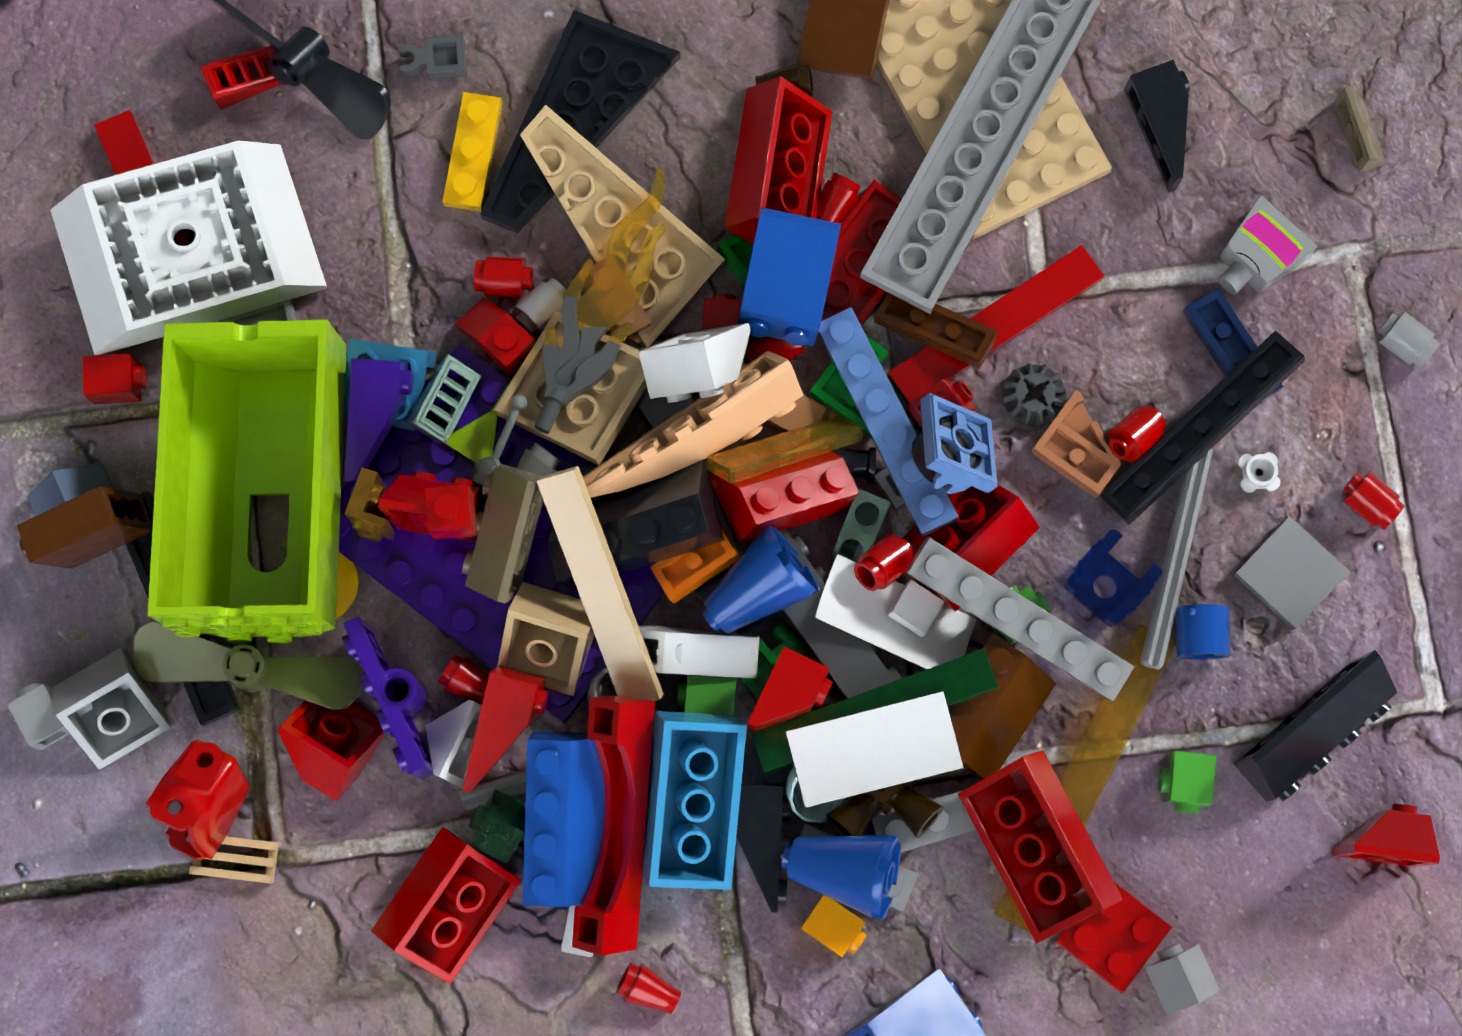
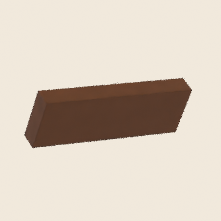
[873,292,998,369]

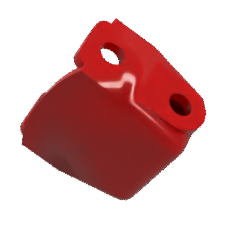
[146,740,249,861]

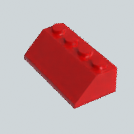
[724,76,833,244]
[958,750,1123,944]

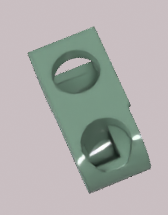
[831,488,891,563]

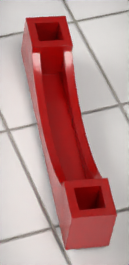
[572,695,655,956]

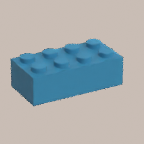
[642,711,747,890]

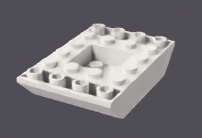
[50,141,327,356]

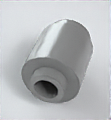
[514,278,571,336]
[1377,311,1441,368]

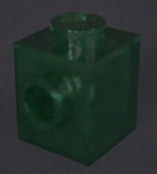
[469,789,526,864]

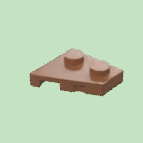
[1031,390,1121,499]

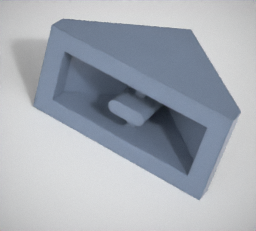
[27,462,113,516]

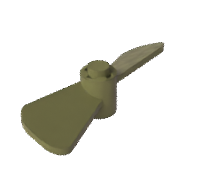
[133,622,362,710]

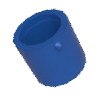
[1175,604,1231,660]

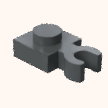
[398,34,467,80]

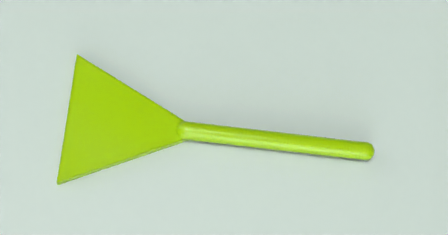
[446,357,527,463]

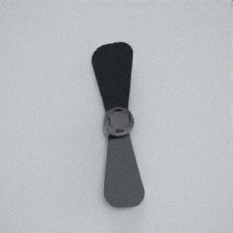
[211,0,391,140]

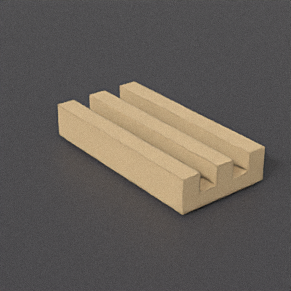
[189,836,279,884]

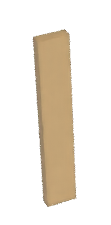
[536,466,664,701]

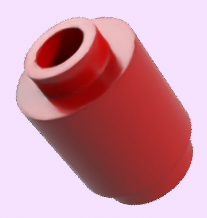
[474,257,533,298]
[1108,405,1166,462]
[1342,471,1405,530]
[854,534,914,591]

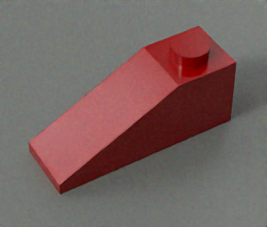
[462,665,549,793]

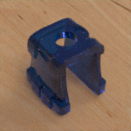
[1064,529,1163,627]

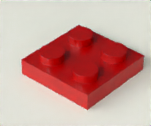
[1054,882,1172,994]

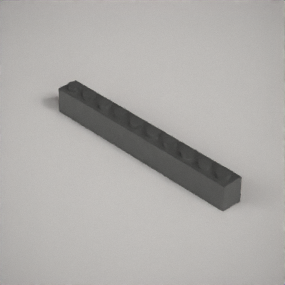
[634,387,902,700]

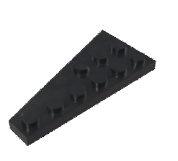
[480,10,681,234]

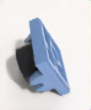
[911,393,998,494]

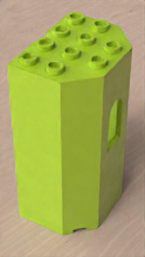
[147,320,347,644]

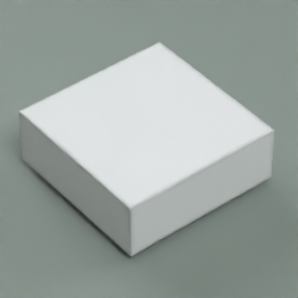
[888,580,945,638]

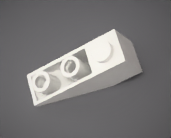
[639,624,760,678]

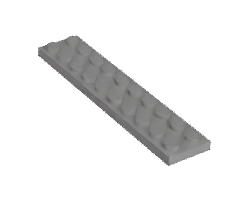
[860,0,1102,314]

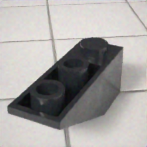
[736,784,791,913]

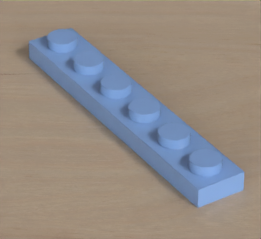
[818,307,959,537]

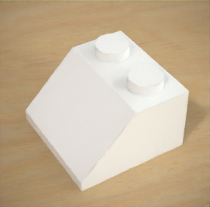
[638,323,751,403]

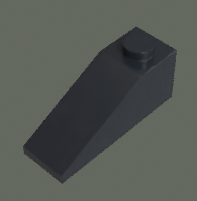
[1124,59,1190,192]

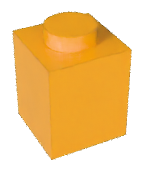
[800,895,867,958]

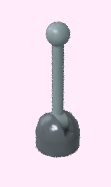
[469,395,527,486]

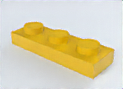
[442,92,503,212]

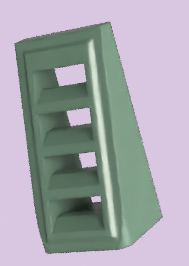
[405,354,481,444]

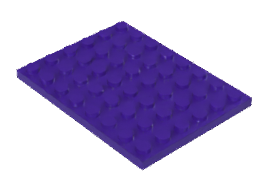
[339,344,665,724]

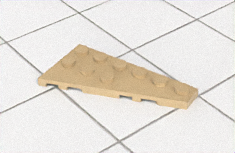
[520,105,725,348]

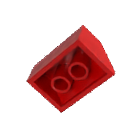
[707,440,859,544]
[903,484,1040,612]
[371,827,521,984]

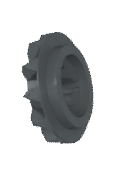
[1002,363,1066,426]

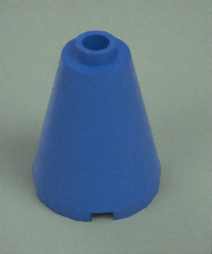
[702,526,820,633]
[782,835,901,920]

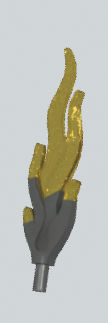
[534,167,666,434]

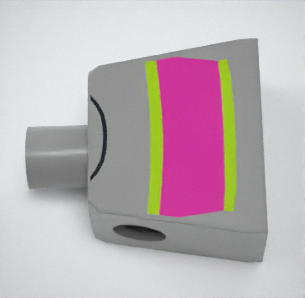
[1218,196,1318,295]

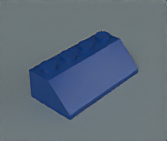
[523,731,605,907]

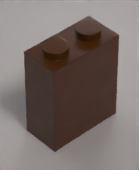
[17,486,153,569]

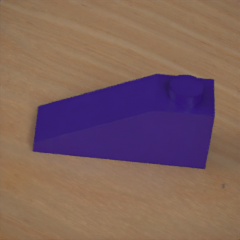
[344,358,414,481]

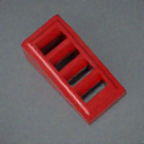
[200,45,282,110]

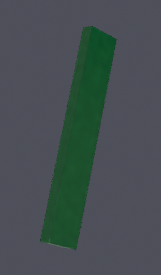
[751,648,1000,774]

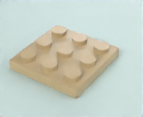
[494,311,647,465]

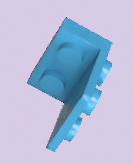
[344,339,437,430]

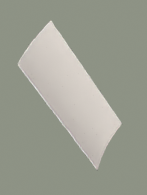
[815,554,977,669]
[786,692,963,808]

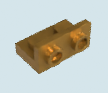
[345,467,395,543]

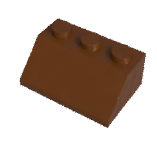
[948,633,1056,780]

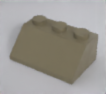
[462,464,544,603]

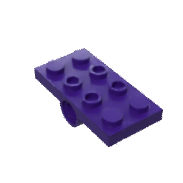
[342,616,434,780]

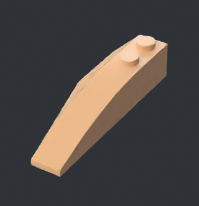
[583,351,803,498]

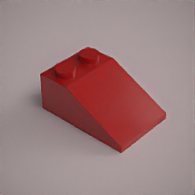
[378,471,485,542]

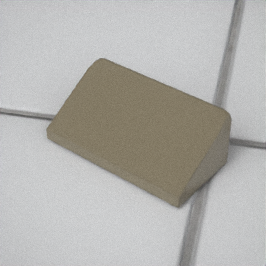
[1334,86,1385,172]

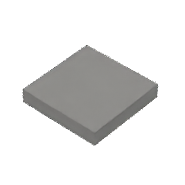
[1234,516,1350,630]

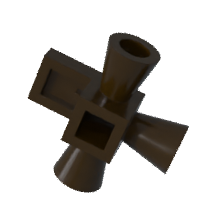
[826,779,944,838]

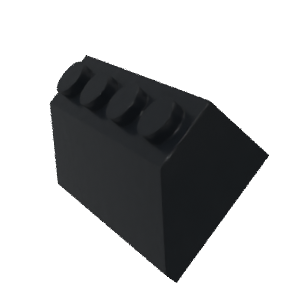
[548,462,725,588]
[1234,650,1397,802]

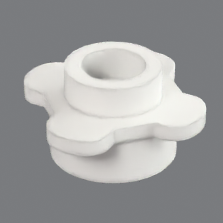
[1238,452,1280,493]

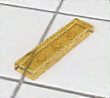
[707,416,863,484]

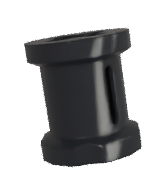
[835,444,876,483]

